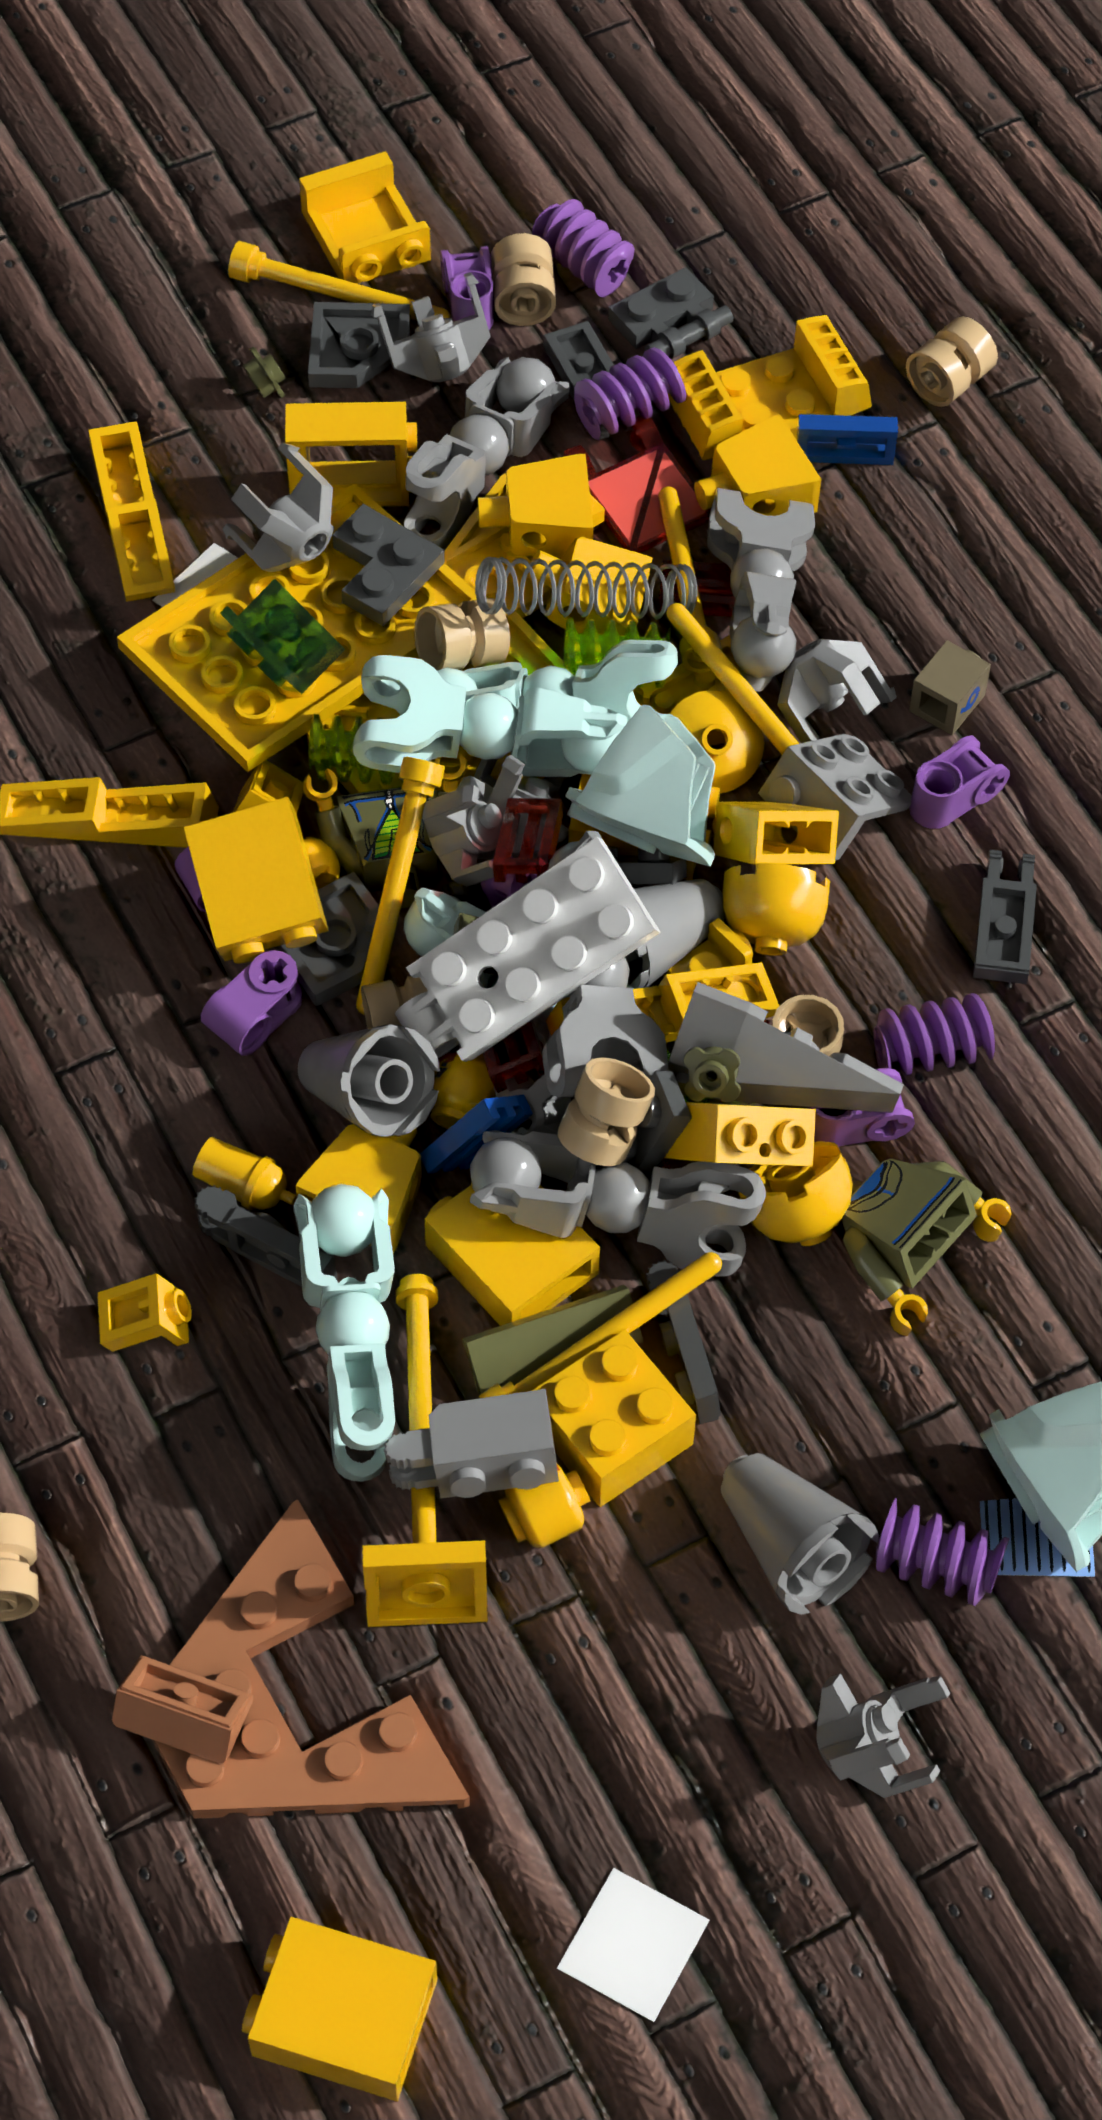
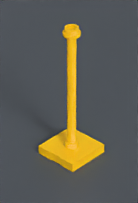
[363,1274,488,1627]

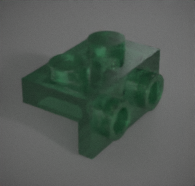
[220,579,345,694]

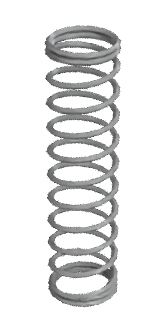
[475,557,698,620]

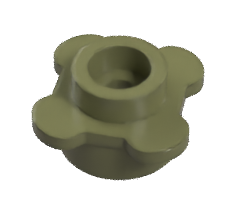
[243,346,285,399]
[683,1046,741,1103]

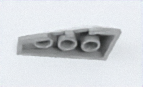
[668,982,904,1113]

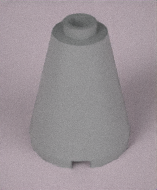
[625,879,725,989]
[298,1024,440,1137]
[721,1453,879,1615]

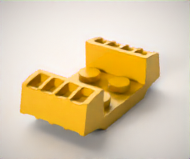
[668,315,872,460]

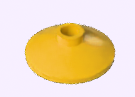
[669,690,764,794]

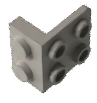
[758,734,912,861]

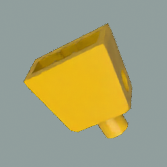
[694,414,821,516]
[478,454,593,558]
[527,537,653,654]
[712,802,839,865]
[295,1124,422,1254]

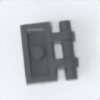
[608,267,733,359]

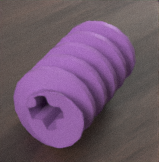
[532,199,635,298]
[574,347,687,441]
[873,993,995,1076]
[876,1498,1009,1606]

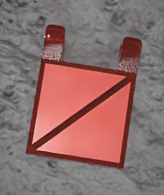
[564,416,711,553]

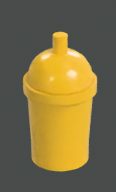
[192,1136,297,1210]

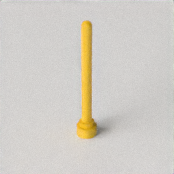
[228,241,450,321]
[658,486,722,673]
[666,603,799,755]
[356,757,445,1015]
[478,1252,722,1398]

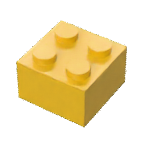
[532,1329,696,1507]

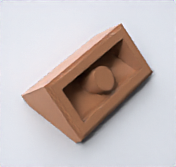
[112,1655,254,1764]

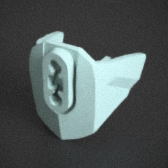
[565,705,716,867]
[980,1381,1102,1572]

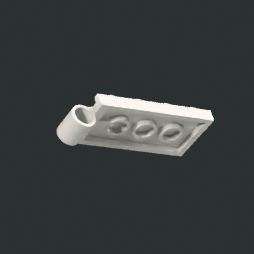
[395,837,661,1062]

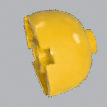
[723,863,830,956]
[738,1141,853,1246]

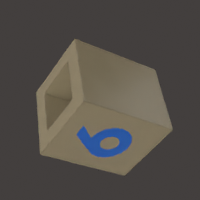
[909,640,991,735]

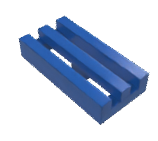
[797,414,898,465]
[420,1094,533,1174]

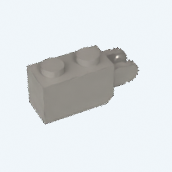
[384,1389,559,1498]

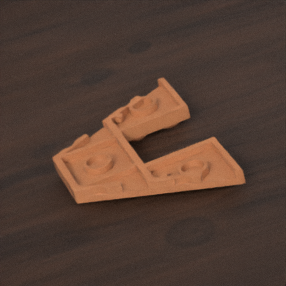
[152,1500,470,1819]

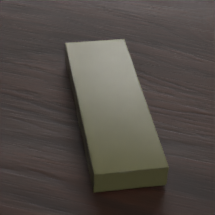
[462,1285,644,1394]

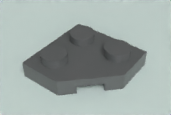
[308,302,410,388]
[275,872,379,1007]

